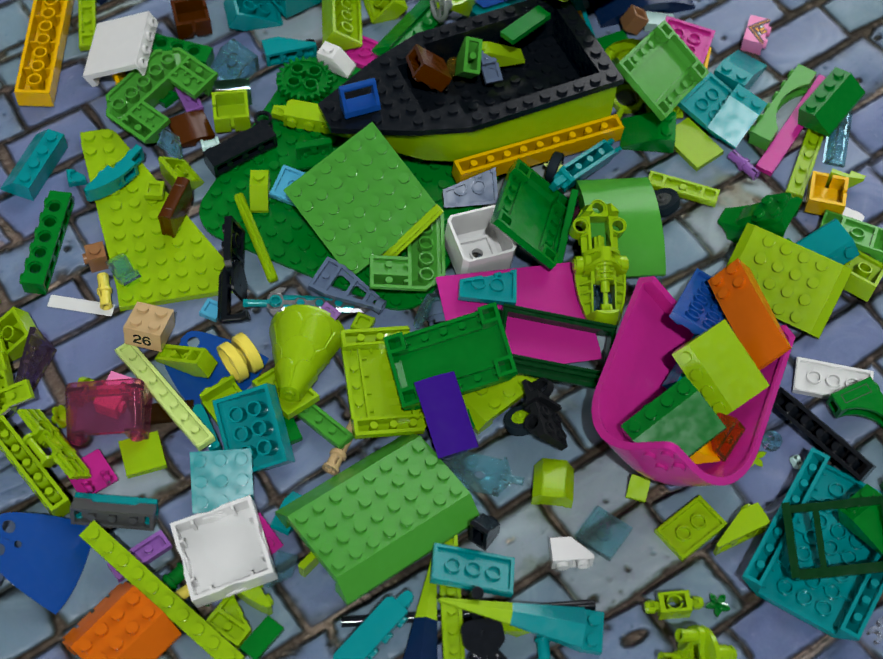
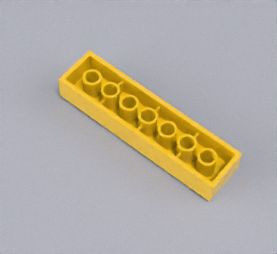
[14,0,74,107]

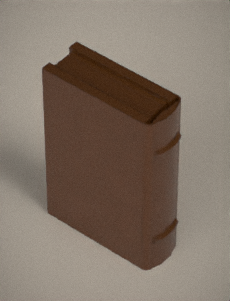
[158,177,193,238]

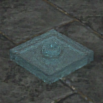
[575,506,633,562]

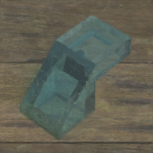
[105,253,141,286]

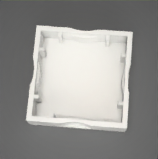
[170,495,278,608]

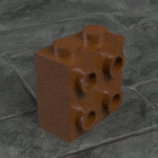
[405,44,452,92]

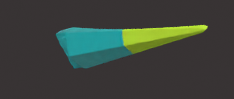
[438,598,604,656]

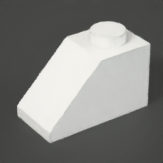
[317,41,356,79]

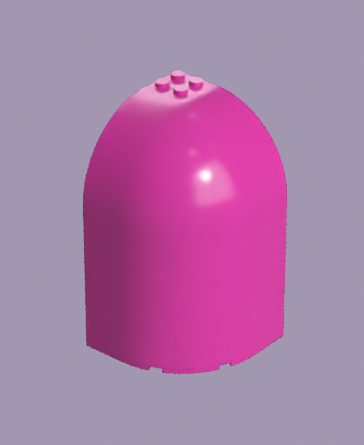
[591,276,796,487]

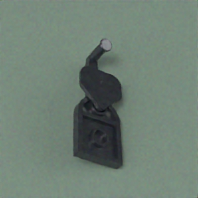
[217,215,251,324]
[460,587,507,659]

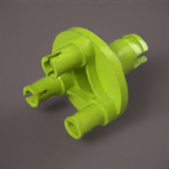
[657,625,737,659]

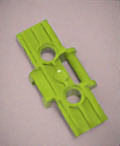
[17,409,91,479]

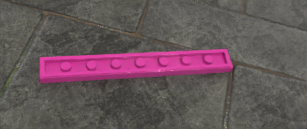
[755,74,826,177]

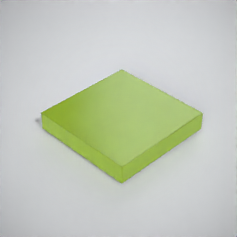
[118,431,167,479]

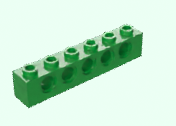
[150,33,215,68]
[19,190,75,295]

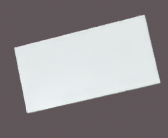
[792,357,874,400]

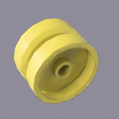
[217,332,264,383]

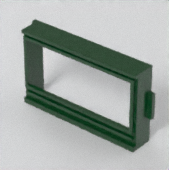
[498,303,617,389]

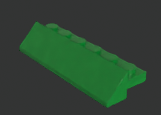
[371,0,452,56]

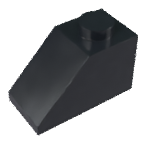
[469,513,500,551]

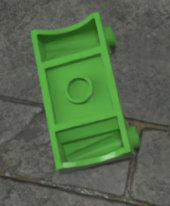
[819,209,883,263]

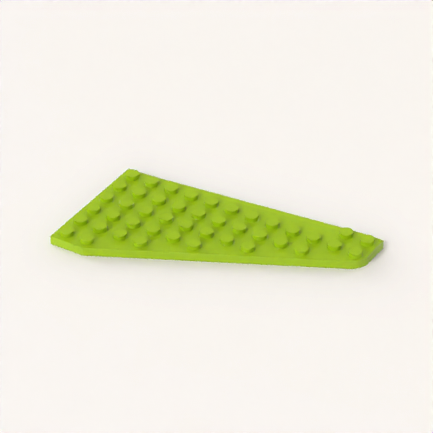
[80,129,233,311]

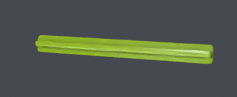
[234,192,278,283]

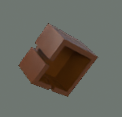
[170,0,212,40]

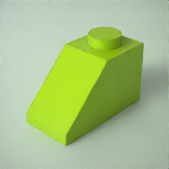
[249,170,270,213]

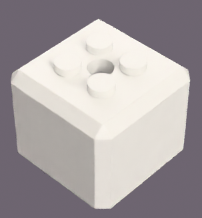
[445,205,517,275]

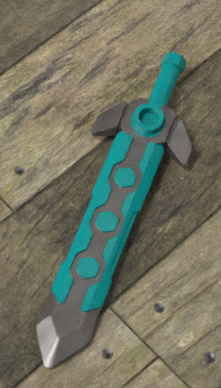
[243,287,375,317]

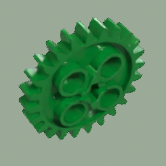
[276,56,333,103]

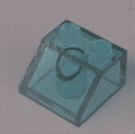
[211,38,259,89]

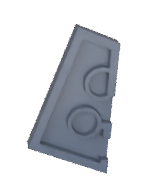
[442,167,498,208]

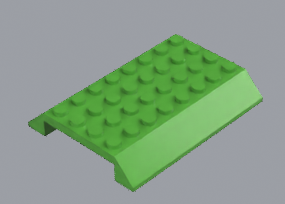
[275,434,480,606]

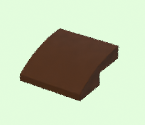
[169,110,215,147]

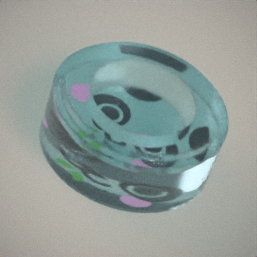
[761,431,782,452]

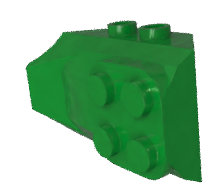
[718,192,803,244]

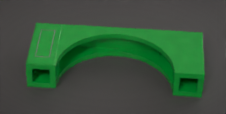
[826,376,883,491]

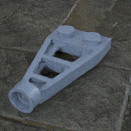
[308,256,387,314]

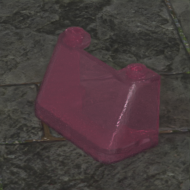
[65,378,152,445]

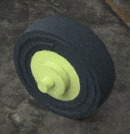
[544,151,564,183]

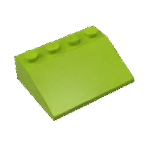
[672,319,770,419]

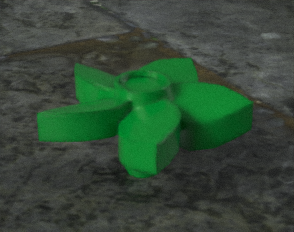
[705,593,730,617]

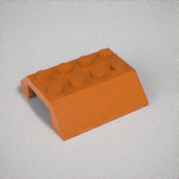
[62,582,182,659]

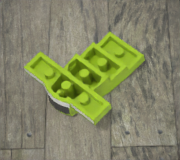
[0,335,35,419]

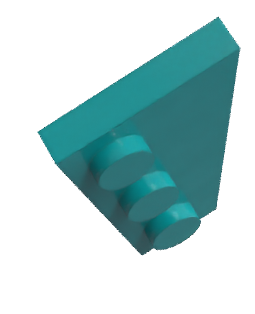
[458,269,517,305]

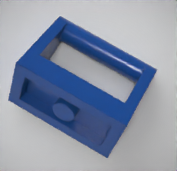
[338,78,381,119]

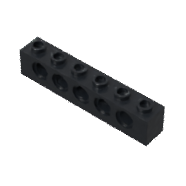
[773,387,876,482]

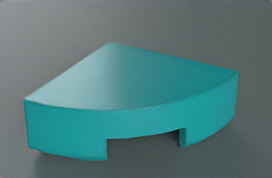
[66,169,87,187]

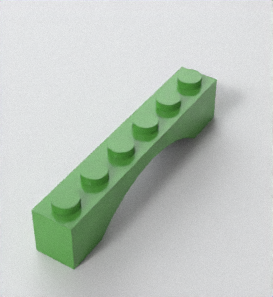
[748,64,817,151]

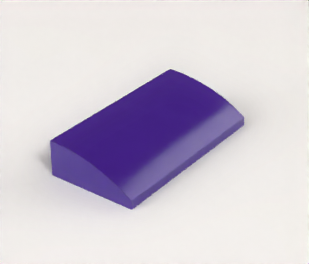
[414,371,479,460]

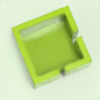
[211,89,251,133]

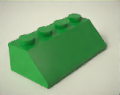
[798,67,865,137]

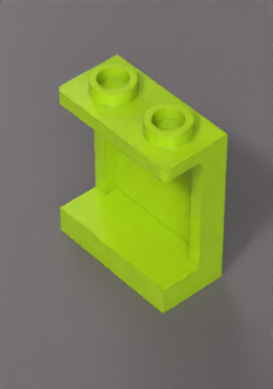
[199,375,242,426]

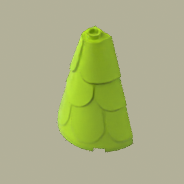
[269,304,344,401]

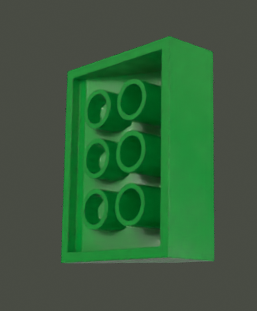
[620,376,727,457]

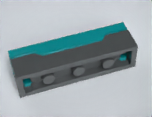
[70,492,159,531]

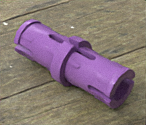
[727,149,761,180]

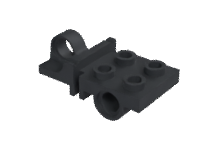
[522,377,568,451]

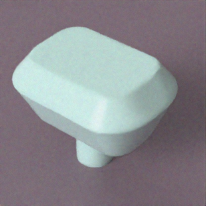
[789,455,803,470]

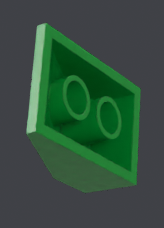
[620,111,677,153]
[838,484,883,556]

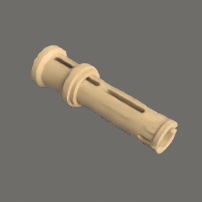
[322,419,353,475]

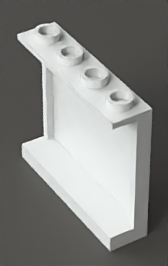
[83,11,158,87]

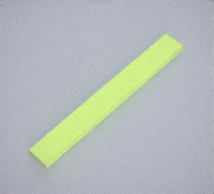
[114,343,216,451]

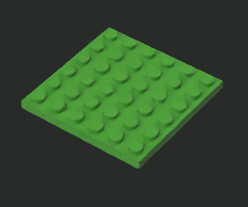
[283,122,436,275]

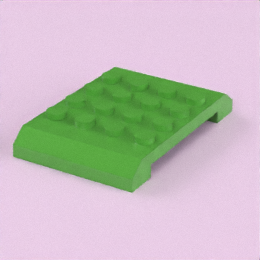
[615,20,710,121]

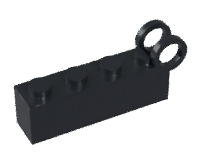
[203,111,278,177]

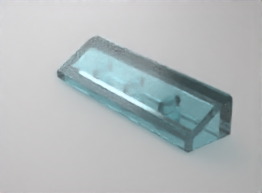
[823,112,853,168]

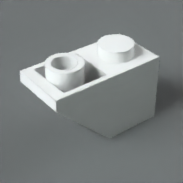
[548,536,594,571]

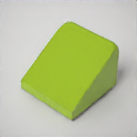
[625,474,651,503]

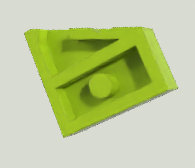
[206,595,252,649]

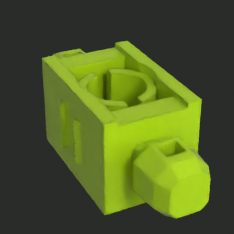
[643,590,704,620]

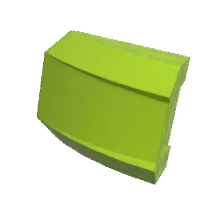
[531,458,574,508]

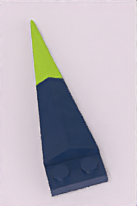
[403,558,438,659]

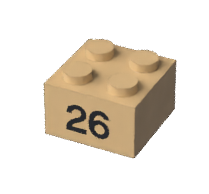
[123,301,175,352]

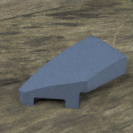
[481,51,503,86]

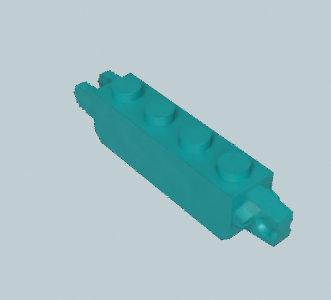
[549,138,622,192]
[333,590,414,659]

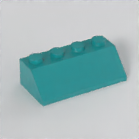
[1,129,68,201]
[796,218,860,265]

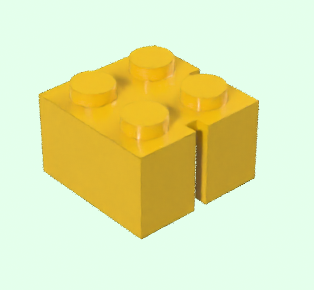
[804,171,849,216]

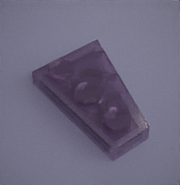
[15,327,57,392]

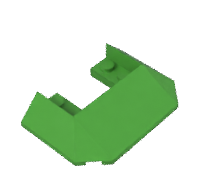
[106,47,218,144]
[368,212,446,292]

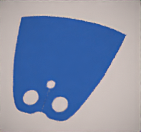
[165,331,269,419]
[0,512,91,615]

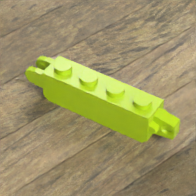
[271,99,350,138]

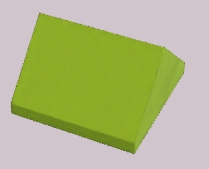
[158,156,204,191]

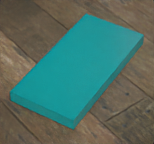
[429,543,515,598]

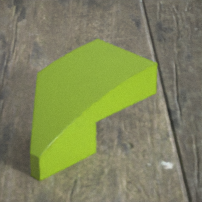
[825,168,866,188]

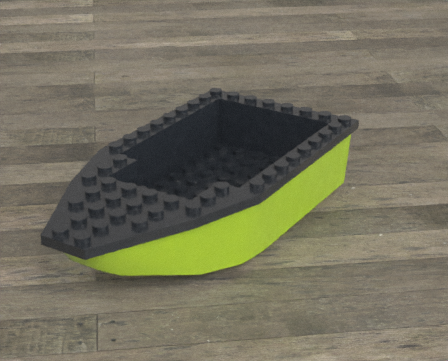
[318,0,624,162]

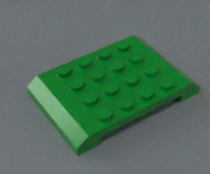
[490,158,569,270]
[383,302,518,410]

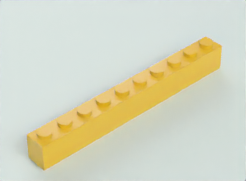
[452,114,624,183]

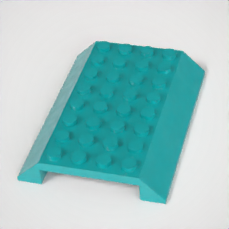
[742,447,883,641]

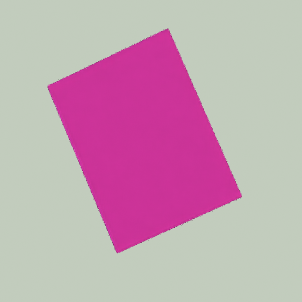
[436,262,602,364]

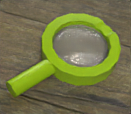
[613,84,644,120]

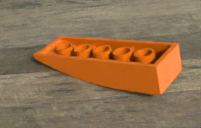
[708,258,792,371]

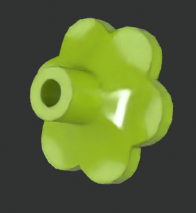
[51,405,71,429]

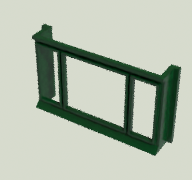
[781,495,883,581]

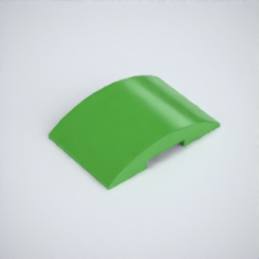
[576,177,666,278]

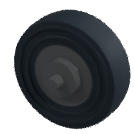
[655,188,680,217]

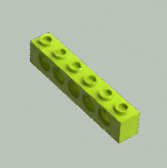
[0,414,71,517]

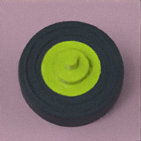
[504,405,531,436]

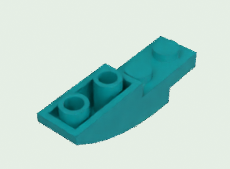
[84,144,145,202]

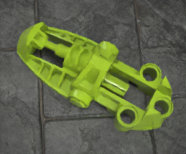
[569,199,629,325]

